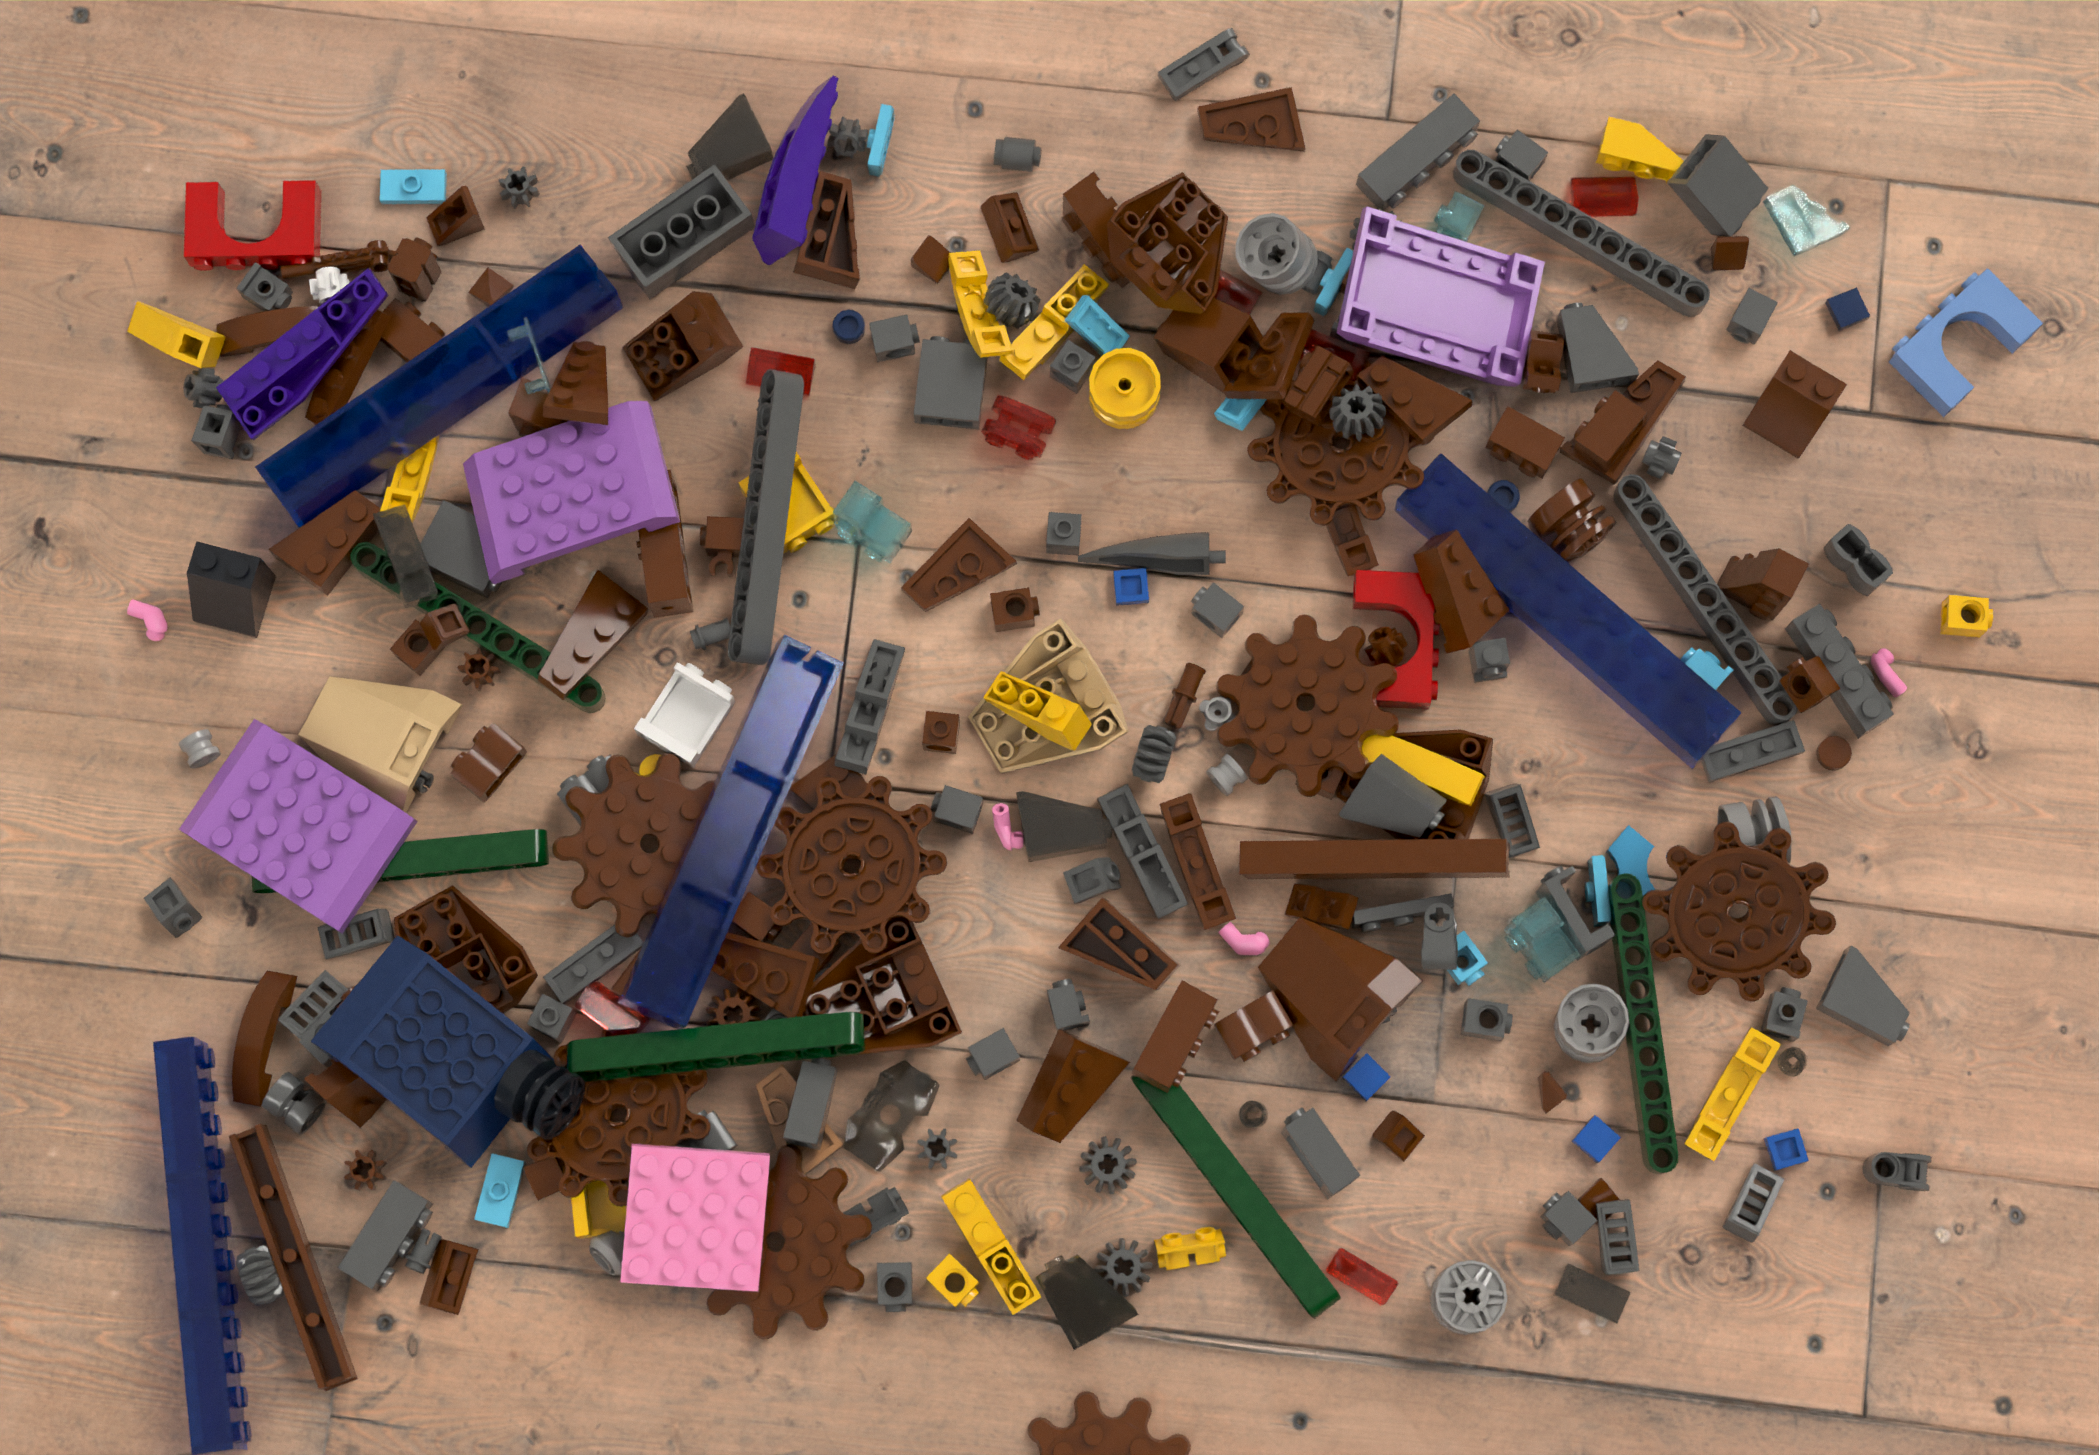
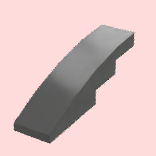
[835,639,905,774]
[1097,784,1188,919]

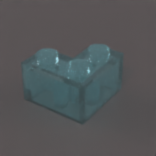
[833,481,912,563]
[1504,897,1581,983]

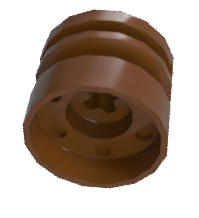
[1528,478,1617,565]

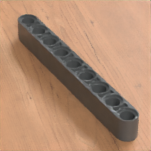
[1453,150,1710,317]
[728,369,804,665]
[1613,474,1798,726]

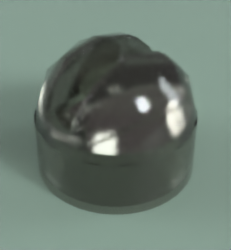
[1778,1047,1808,1077]
[1239,1101,1268,1128]

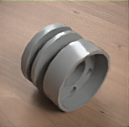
[1236,213,1318,295]
[1717,796,1791,864]
[1554,984,1629,1063]
[1429,1260,1507,1335]

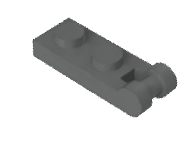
[1158,28,1250,102]

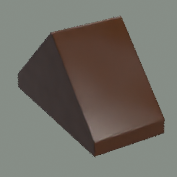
[426,186,485,246]

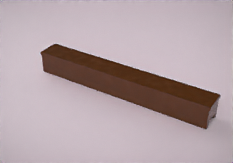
[1239,839,1510,879]
[229,1124,358,1392]

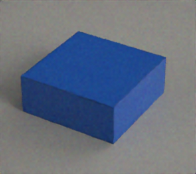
[1113,568,1149,606]
[1342,1053,1391,1101]
[1572,1115,1621,1164]
[1764,1128,1809,1171]

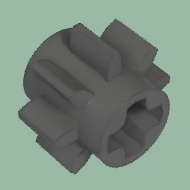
[827,116,868,159]
[499,166,540,209]
[183,368,223,408]
[1642,436,1682,479]
[917,1128,958,1170]

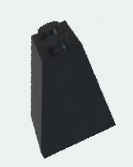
[187,541,276,638]

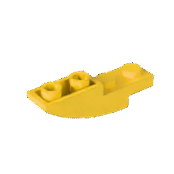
[999,264,1109,380]
[941,1178,1042,1315]

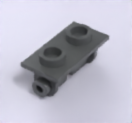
[843,1187,909,1247]

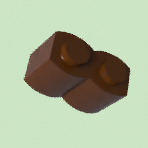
[450,723,527,802]
[1214,990,1293,1062]

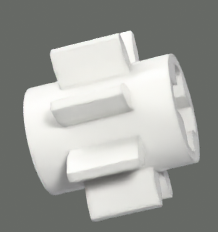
[309,267,350,305]

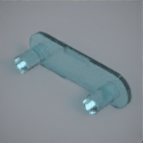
[507,317,551,395]

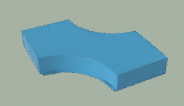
[1606,825,1656,910]

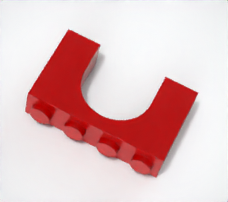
[184,180,321,271]
[1353,570,1440,710]

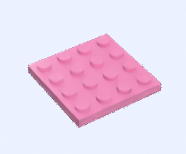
[621,1144,770,1292]

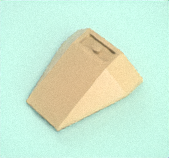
[968,619,1129,773]
[298,676,463,813]

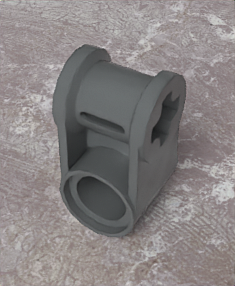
[1421,902,1458,970]
[1862,1152,1932,1191]

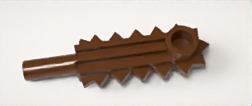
[281,240,396,279]

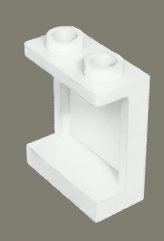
[634,662,735,768]

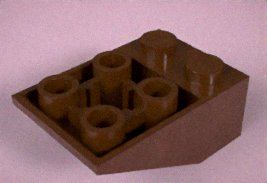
[622,291,744,401]

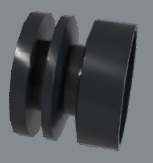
[494,1050,585,1139]

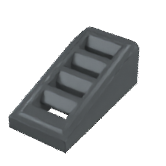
[1485,783,1540,858]
[317,908,395,959]
[278,970,348,1039]
[1723,1163,1785,1243]
[1595,1199,1639,1275]

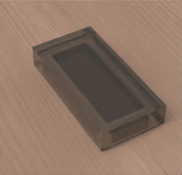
[1553,1264,1631,1324]

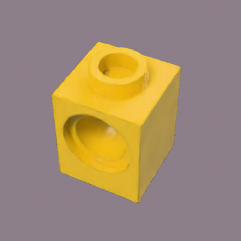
[1940,595,1993,638]
[926,1253,979,1308]

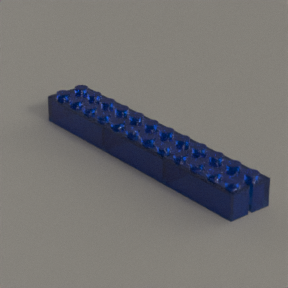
[255,244,624,528]
[1395,453,1742,770]
[618,634,844,1029]
[153,1036,252,1455]

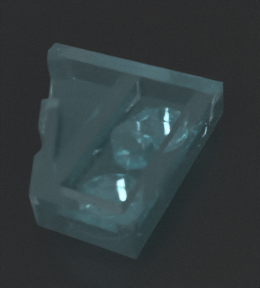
[1763,185,1850,257]

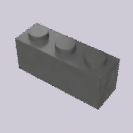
[338,1180,433,1291]

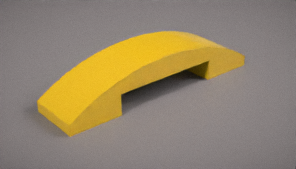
[948,250,1013,358]
[379,403,444,523]
[1684,1027,1781,1161]

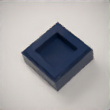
[1825,287,1870,331]

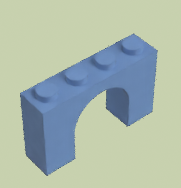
[1889,268,2043,417]

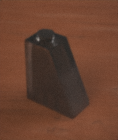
[686,94,773,180]
[1016,791,1112,862]
[1035,1254,1139,1350]

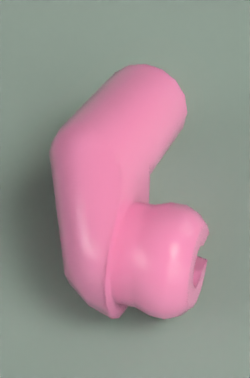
[127,599,168,641]

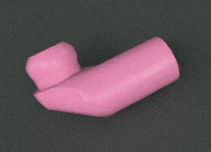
[1870,648,1907,697]
[992,803,1024,851]
[1218,922,1269,955]

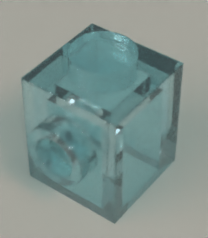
[1434,191,1484,242]

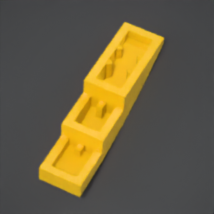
[1362,735,1484,806]

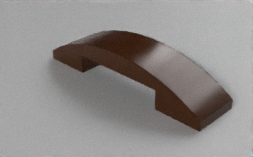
[216,305,320,357]
[1159,793,1236,930]
[232,971,298,1107]

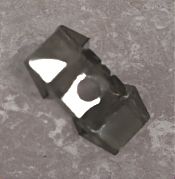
[844,1060,940,1172]

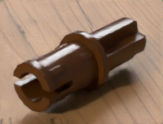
[1164,663,1206,729]

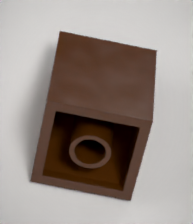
[1153,298,1263,393]
[1743,350,1847,459]

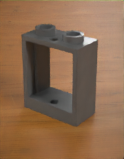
[1281,1107,1360,1200]

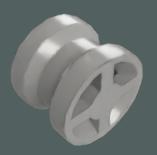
[179,729,221,769]
[1206,754,1248,796]

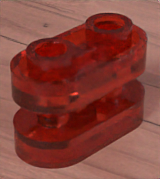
[981,395,1057,461]

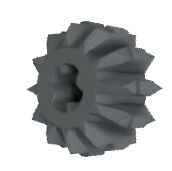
[983,272,1041,329]
[1329,384,1386,442]
[1132,725,1176,783]
[1079,1136,1137,1195]
[1095,1238,1153,1297]
[236,1245,284,1306]

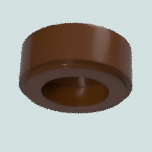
[1816,736,1852,771]

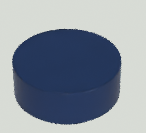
[832,310,865,344]
[1486,480,1520,515]

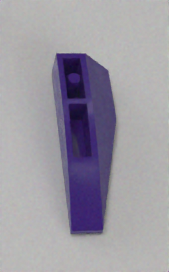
[752,76,838,266]
[216,268,388,440]

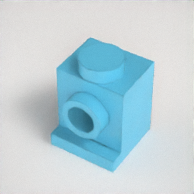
[1677,647,1733,700]
[1447,931,1488,986]

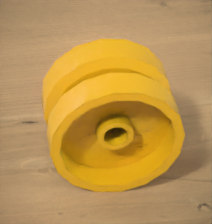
[1089,348,1161,429]

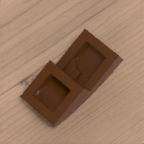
[1326,505,1379,576]
[1285,883,1359,930]

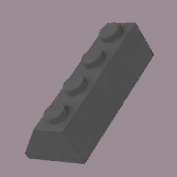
[608,164,755,300]

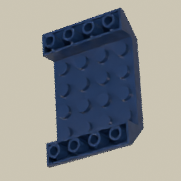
[310,935,554,1168]

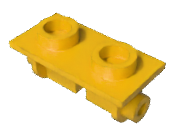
[1154,1227,1226,1271]

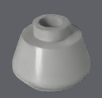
[589,1231,624,1275]

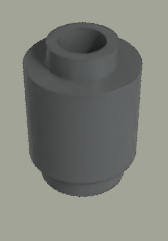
[994,137,1041,172]

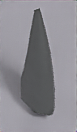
[1078,532,1226,575]

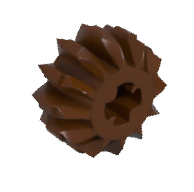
[706,987,763,1026]

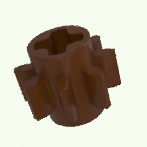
[1364,626,1408,666]
[458,648,501,691]
[344,1150,387,1191]

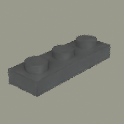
[1698,720,1805,783]
[1351,893,1454,932]
[543,924,644,1005]

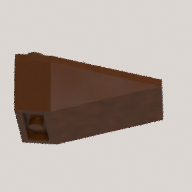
[1107,172,1228,314]
[1337,729,1493,840]
[394,885,538,1014]
[804,916,962,1058]
[1258,917,1423,1082]

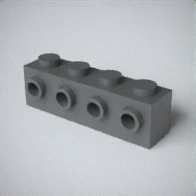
[1356,93,1480,211]
[1785,604,1894,739]

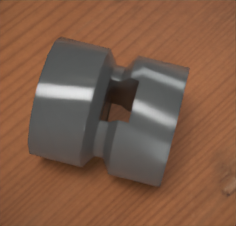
[262,1072,327,1135]

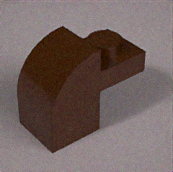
[1523,330,1564,393]

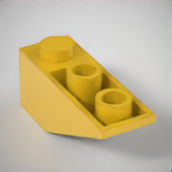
[1596,117,1684,184]
[127,301,226,368]
[983,671,1092,751]

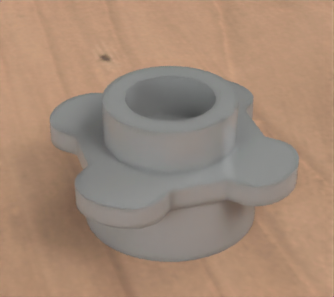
[1199,696,1236,731]

